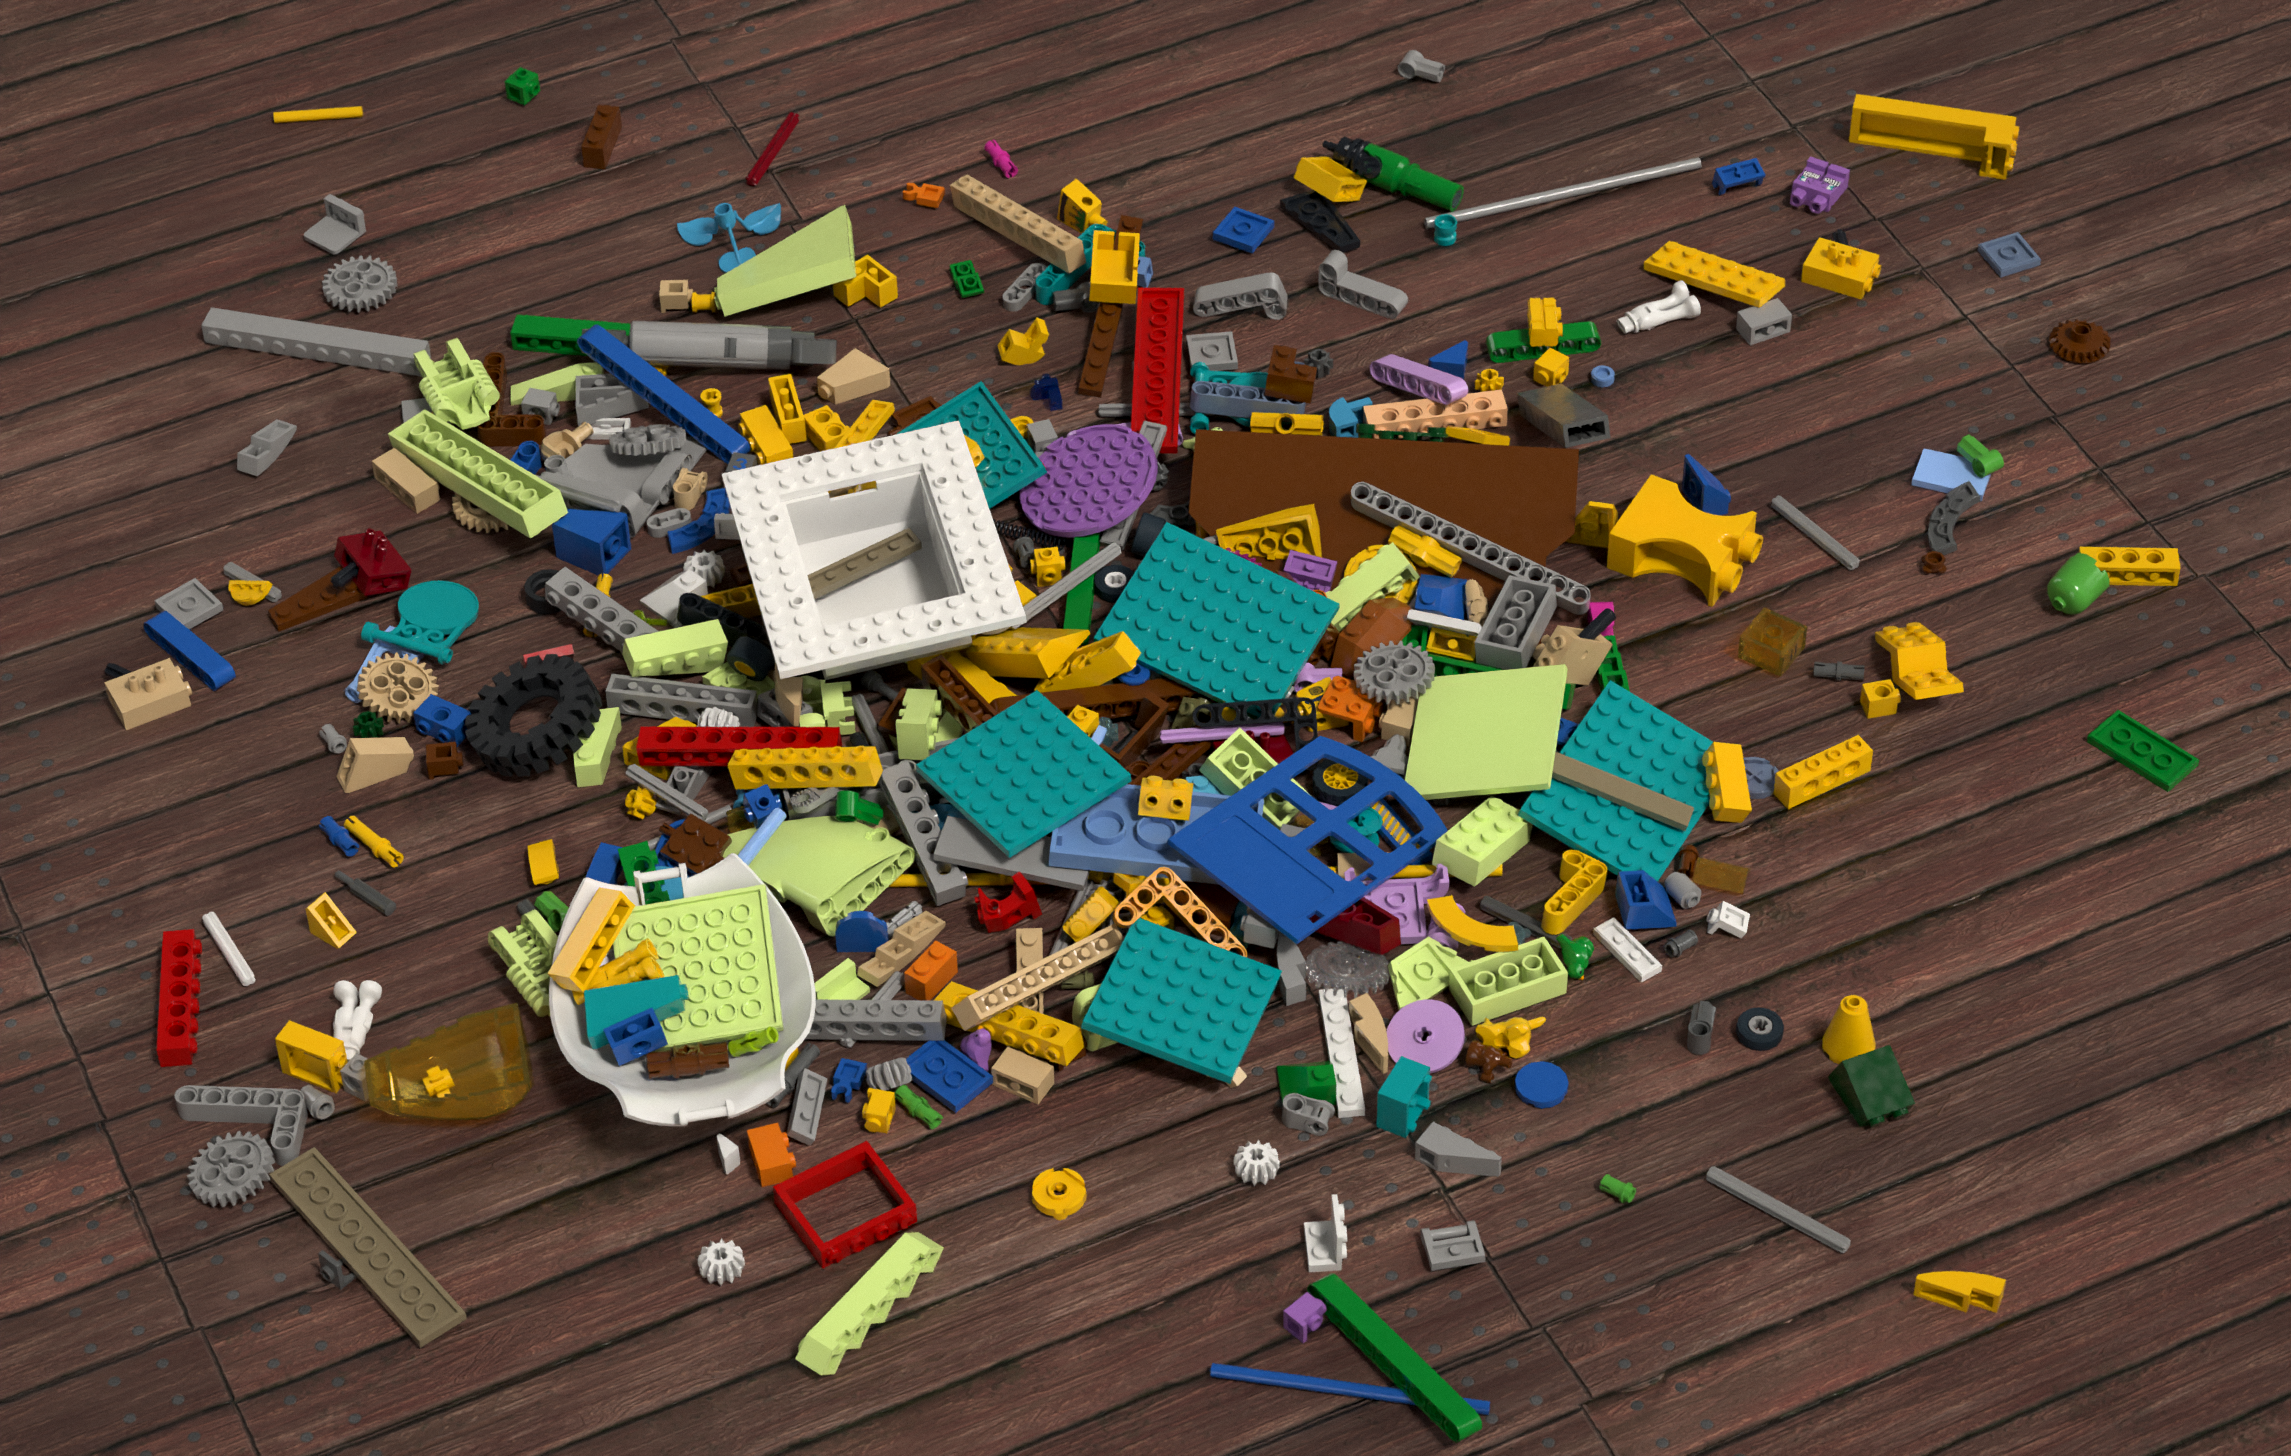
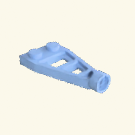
[345,626,426,703]

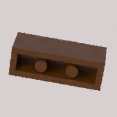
[581,105,622,169]

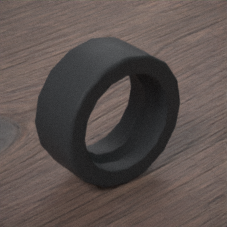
[524,569,562,614]

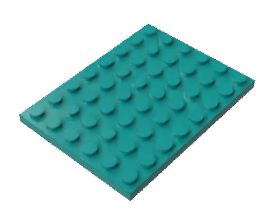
[1094,522,1340,719]
[1518,680,1713,882]

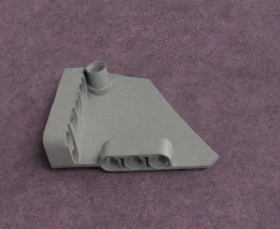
[540,436,707,538]

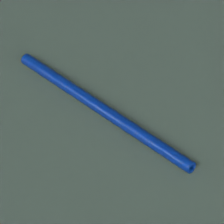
[1210,1363,1490,1415]

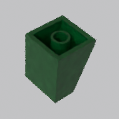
[1828,1045,1915,1128]

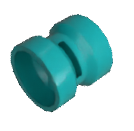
[1434,214,1457,246]

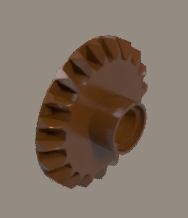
[2049,319,2111,363]

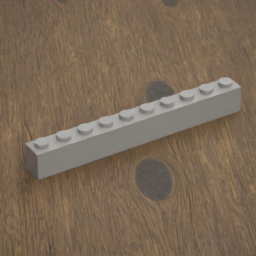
[201,308,431,376]

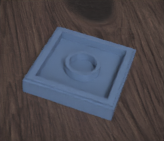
[1978,232,2041,278]

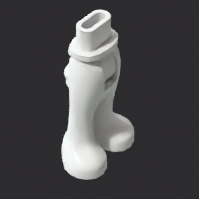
[1617,280,1701,333]

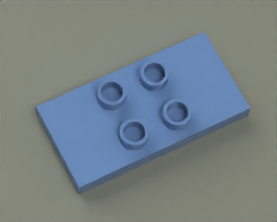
[1049,784,1264,885]

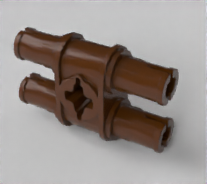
[647,1042,730,1079]

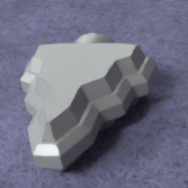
[1370,734,1409,780]

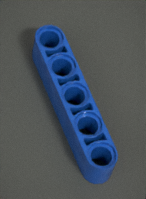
[143,611,236,691]

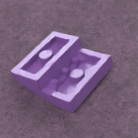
[1284,550,1337,593]

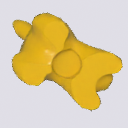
[1475,1017,1546,1059]

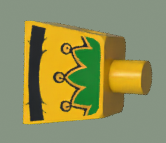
[1057,179,1108,234]

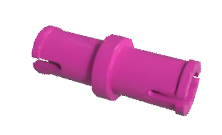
[984,140,1018,178]

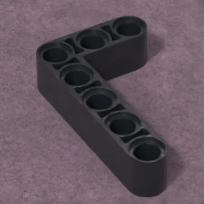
[1192,697,1319,770]

